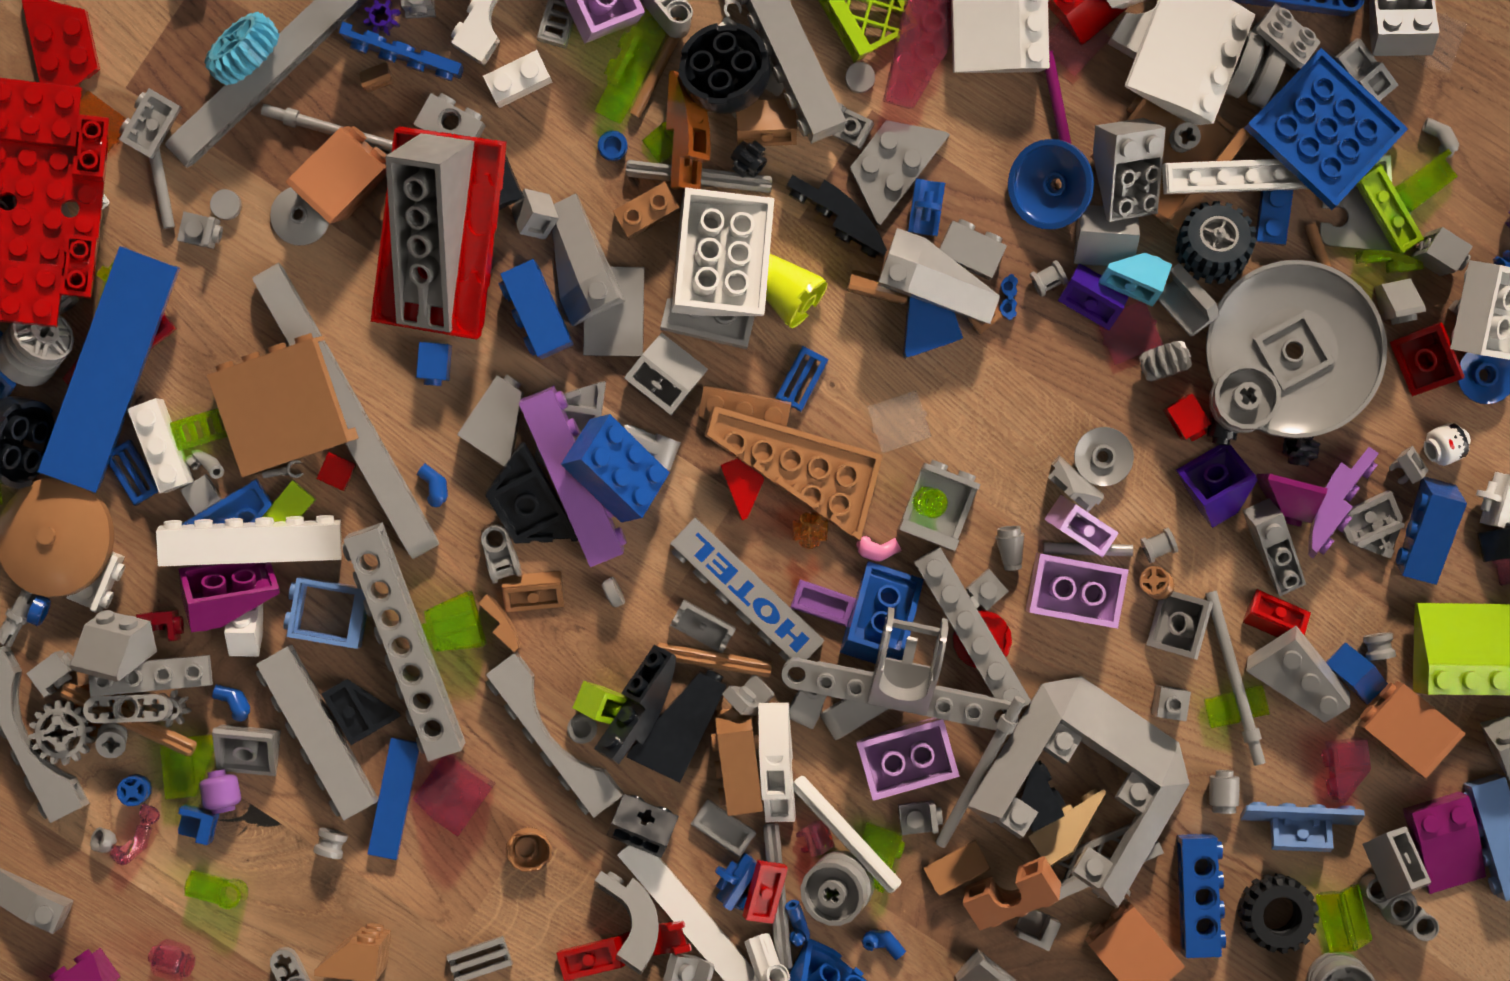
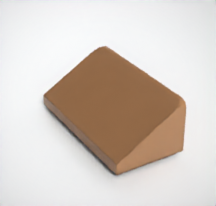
[847,270,908,305]
[502,571,565,612]
[923,840,991,896]

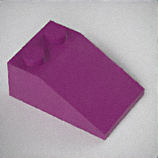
[178,562,280,632]
[1403,792,1486,894]

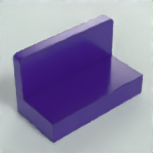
[1058,264,1129,330]

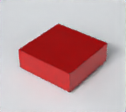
[316,452,357,491]

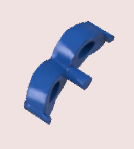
[999,274,1018,321]

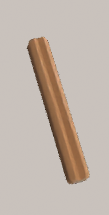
[657,643,773,677]

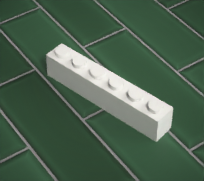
[156,515,342,566]

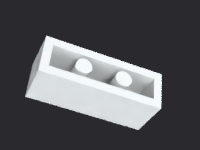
[127,398,194,493]

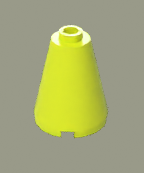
[766,253,828,328]

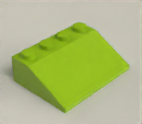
[1413,603,1510,695]

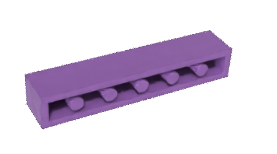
[519,386,627,567]

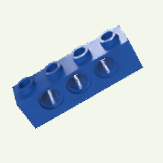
[1177,834,1226,958]

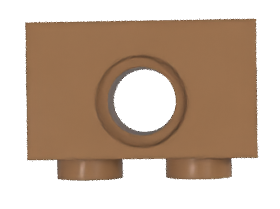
[613,182,680,240]

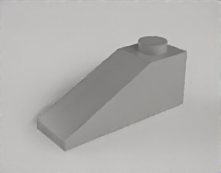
[0,868,74,934]

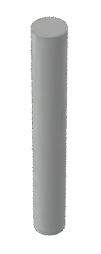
[149,148,175,229]
[1043,542,1133,556]

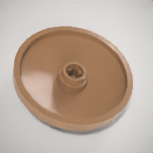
[0,478,114,597]

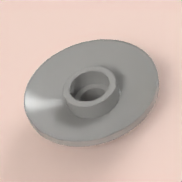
[270,188,329,246]
[1074,427,1134,486]

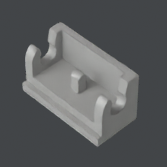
[670,599,736,653]

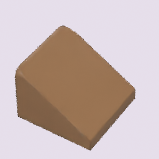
[359,62,395,93]

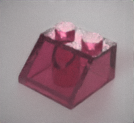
[413,754,496,837]

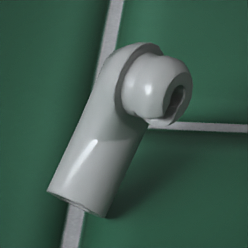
[1422,117,1459,158]

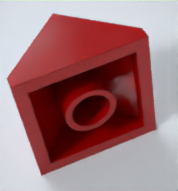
[1390,322,1465,397]

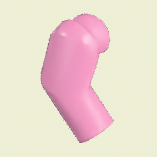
[856,536,902,562]

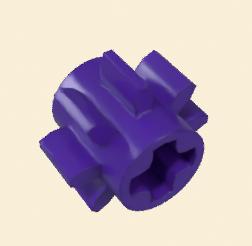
[363,0,401,36]

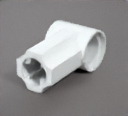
[744,933,790,981]

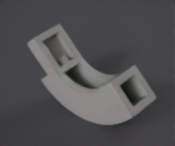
[594,871,659,975]

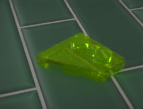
[160,734,214,799]

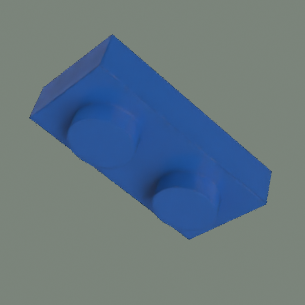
[1255,190,1293,246]

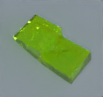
[1355,250,1424,274]
[1204,684,1270,728]

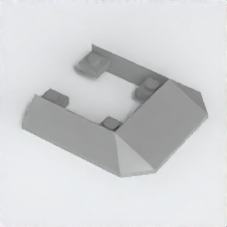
[967,676,1190,908]

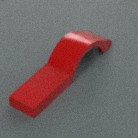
[556,921,692,981]

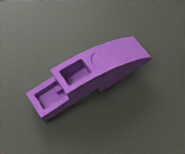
[1308,447,1379,558]

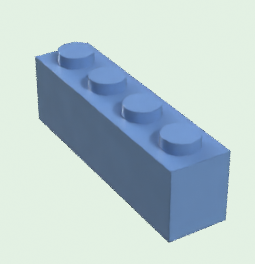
[1463,773,1510,901]

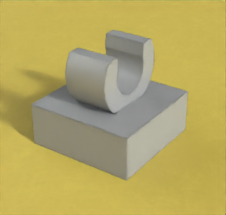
[1389,446,1429,484]

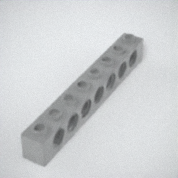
[342,522,466,762]

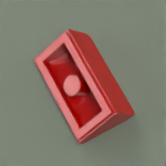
[1243,589,1311,638]

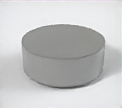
[845,62,875,93]
[210,189,242,220]
[602,577,625,608]
[567,713,597,744]

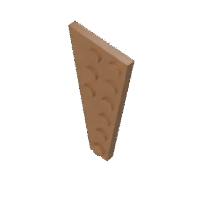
[704,406,883,541]

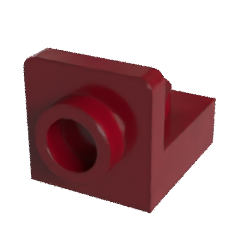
[136,610,184,642]

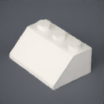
[1450,260,1510,360]

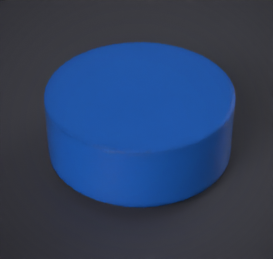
[598,131,628,162]
[27,595,51,626]

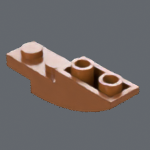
[666,70,711,191]

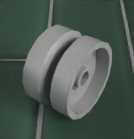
[1225,31,1287,108]
[1209,364,1281,433]
[800,851,875,926]

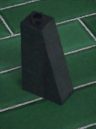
[626,669,727,783]

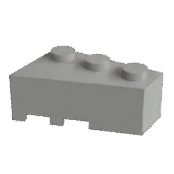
[1247,626,1350,723]

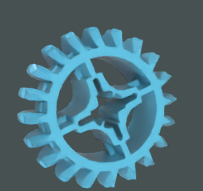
[204,12,280,85]

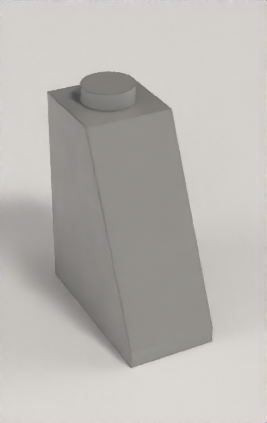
[457,374,524,466]

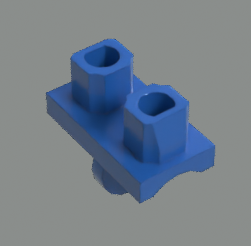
[908,178,945,237]
[715,852,757,911]

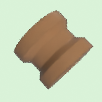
[1139,566,1175,600]

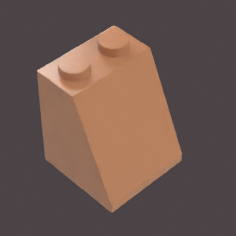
[285,126,387,224]
[1357,681,1466,779]
[1085,902,1185,981]

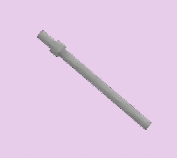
[261,104,393,152]
[1205,590,1266,766]
[935,696,1026,848]

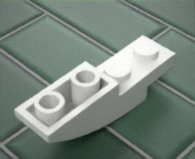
[758,702,796,822]

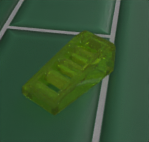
[170,408,228,451]

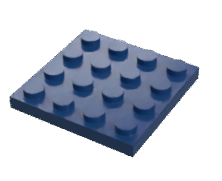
[1244,48,1408,210]

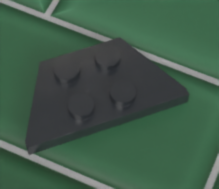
[485,442,578,544]

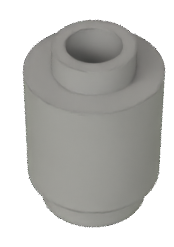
[1209,770,1240,814]

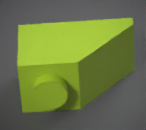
[572,680,627,724]

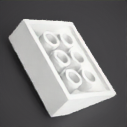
[951,0,1050,73]
[1124,0,1255,125]
[671,188,774,316]

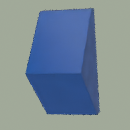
[1326,643,1388,705]

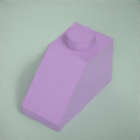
[1044,495,1119,558]

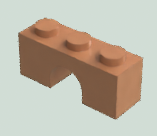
[963,856,1061,931]

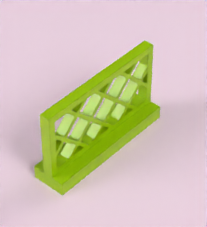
[818,0,918,63]

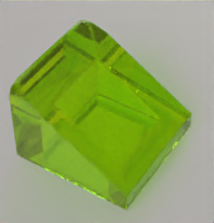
[642,121,674,164]

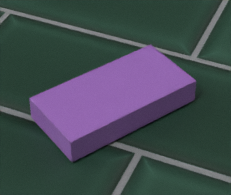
[790,579,856,627]

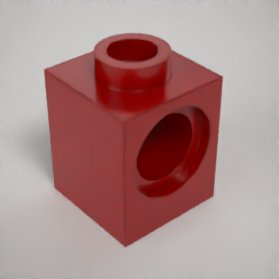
[1163,394,1211,442]

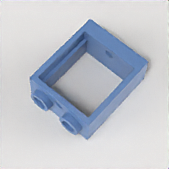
[283,577,367,649]

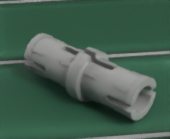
[0,588,38,647]

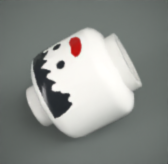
[1424,423,1471,466]

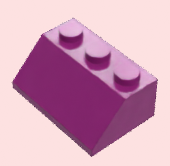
[49,948,121,981]

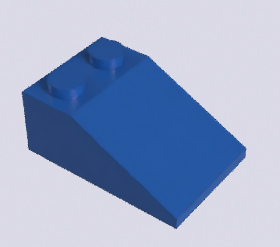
[840,561,924,664]

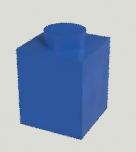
[416,342,452,386]

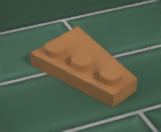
[698,385,792,427]

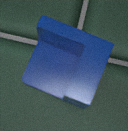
[178,804,220,845]

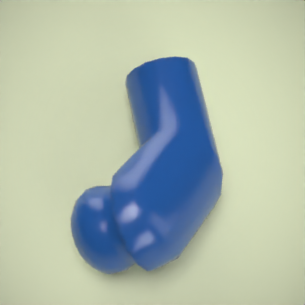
[416,463,448,507]
[212,684,250,722]
[785,900,810,946]
[862,930,906,960]

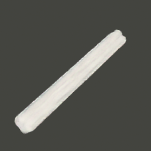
[793,776,902,893]

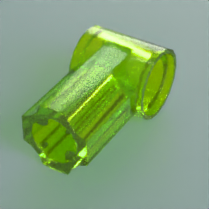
[184,870,248,909]

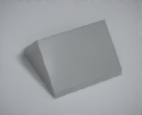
[1073,205,1140,266]
[1146,591,1213,660]
[212,725,281,776]

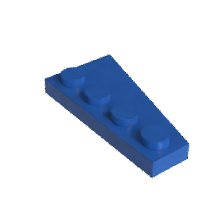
[339,21,464,81]

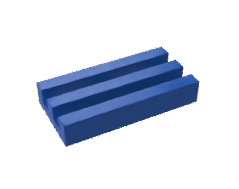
[775,346,829,412]
[109,440,159,506]

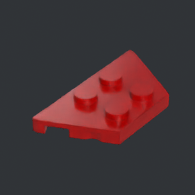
[22,0,100,87]

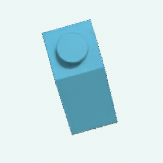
[1098,253,1172,307]

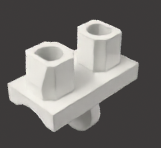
[1475,472,1510,528]

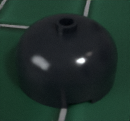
[678,23,770,114]
[0,396,55,489]

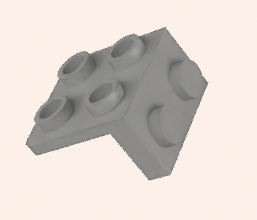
[1251,3,1320,70]

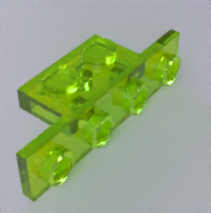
[595,7,666,124]

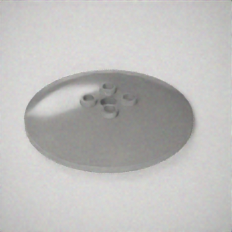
[1206,260,1387,439]

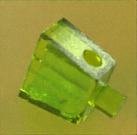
[421,590,487,652]

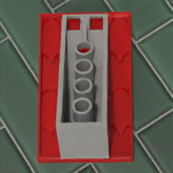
[370,126,507,340]

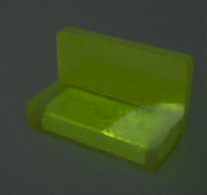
[1394,148,1458,212]
[1315,884,1372,953]

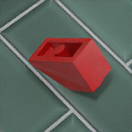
[720,458,764,520]

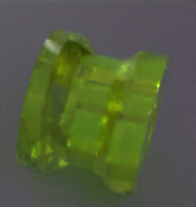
[913,486,948,518]

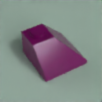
[1256,473,1328,527]

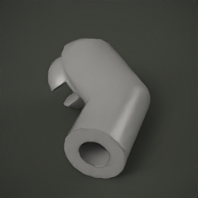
[185,449,224,479]

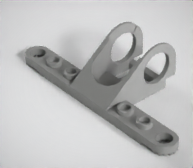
[782,607,1018,730]

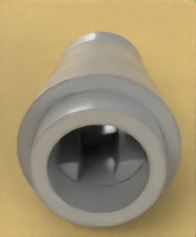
[995,526,1024,571]

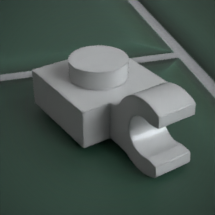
[966,569,1009,611]

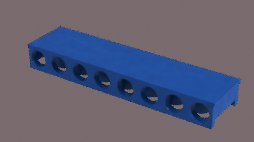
[38,246,180,493]

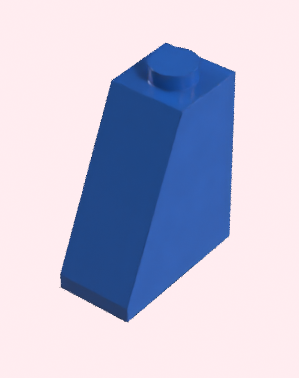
[903,296,963,359]

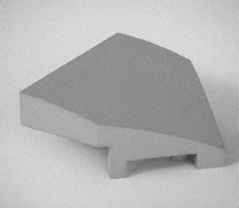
[1048,455,1104,512]
[1342,490,1405,559]

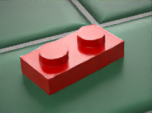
[742,860,788,924]

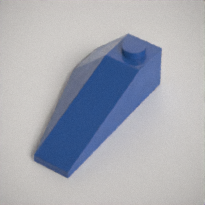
[790,938,867,981]

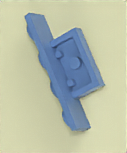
[1240,802,1365,852]

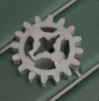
[28,700,96,765]

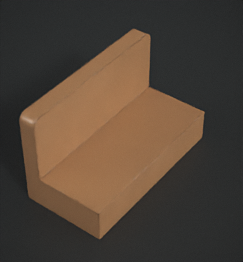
[736,99,797,146]

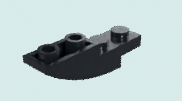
[786,175,887,259]
[594,645,676,764]

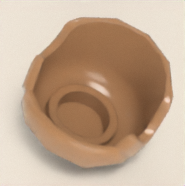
[506,827,552,872]

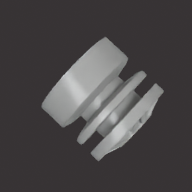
[0,315,74,386]
[1306,951,1375,981]

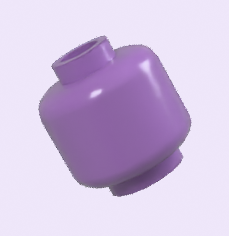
[199,769,242,814]

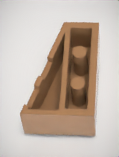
[711,708,763,816]

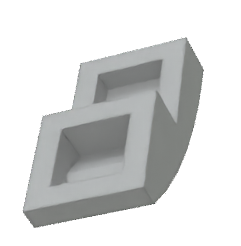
[1333,38,1399,102]

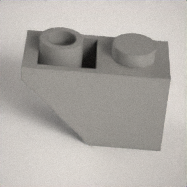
[1374,278,1426,325]

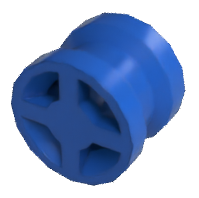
[117,774,152,806]

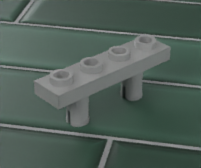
[88,655,213,697]

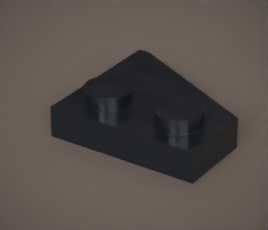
[321,679,401,745]

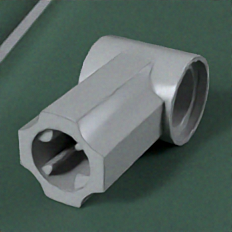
[624,424,681,470]

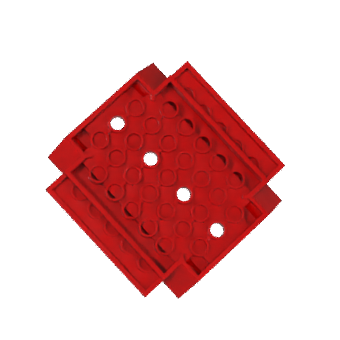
[0,78,109,327]

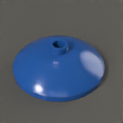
[1008,139,1094,229]

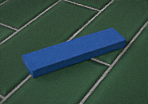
[367,737,420,860]

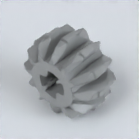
[1139,341,1192,381]

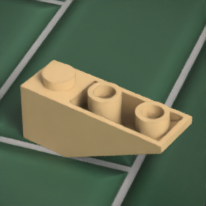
[1028,789,1106,868]

